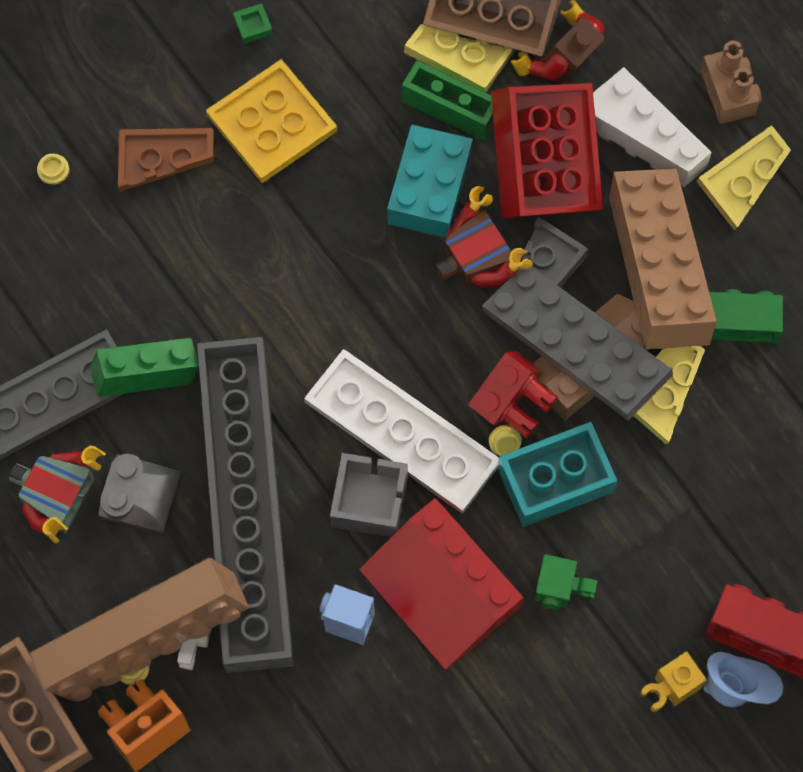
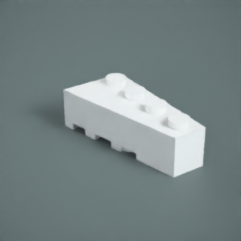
[593,68,712,187]

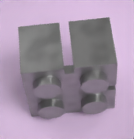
[330,453,408,537]

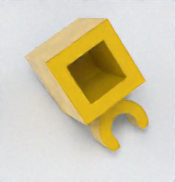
[640,651,707,712]

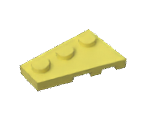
[404,24,515,93]
[696,125,791,231]
[634,346,705,444]

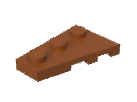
[118,128,214,192]

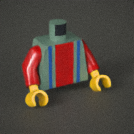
[9,445,106,543]

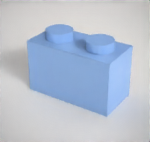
[320,584,375,645]

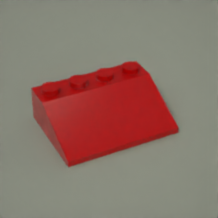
[491,83,603,219]
[359,498,524,671]

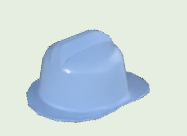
[704,652,783,708]

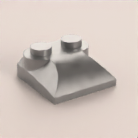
[98,454,182,535]

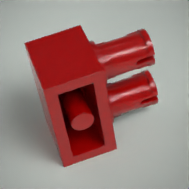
[468,351,559,439]

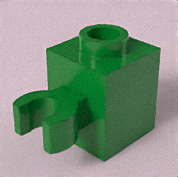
[534,554,597,610]

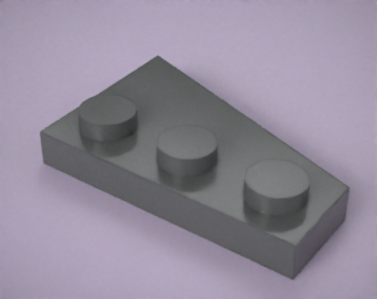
[518,216,589,288]

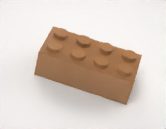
[0,637,93,772]

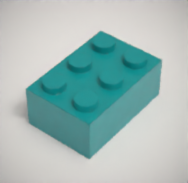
[387,124,473,238]
[498,422,617,527]

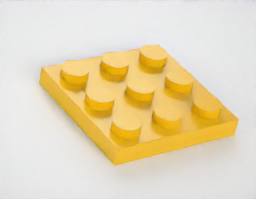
[206,59,337,183]

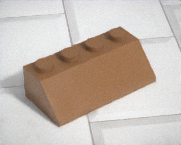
[423,0,561,56]
[533,294,651,421]

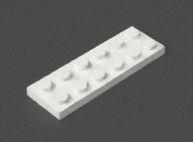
[304,349,499,514]

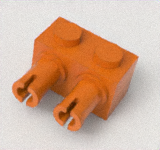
[98,679,191,772]

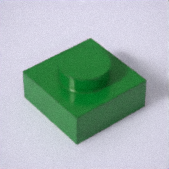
[233,3,273,44]

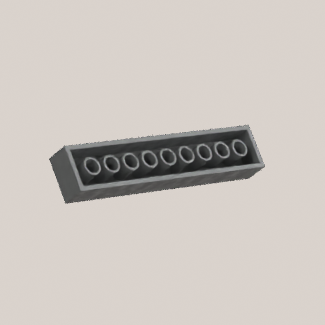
[197,337,294,673]

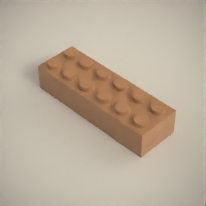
[609,168,717,350]
[30,558,249,701]

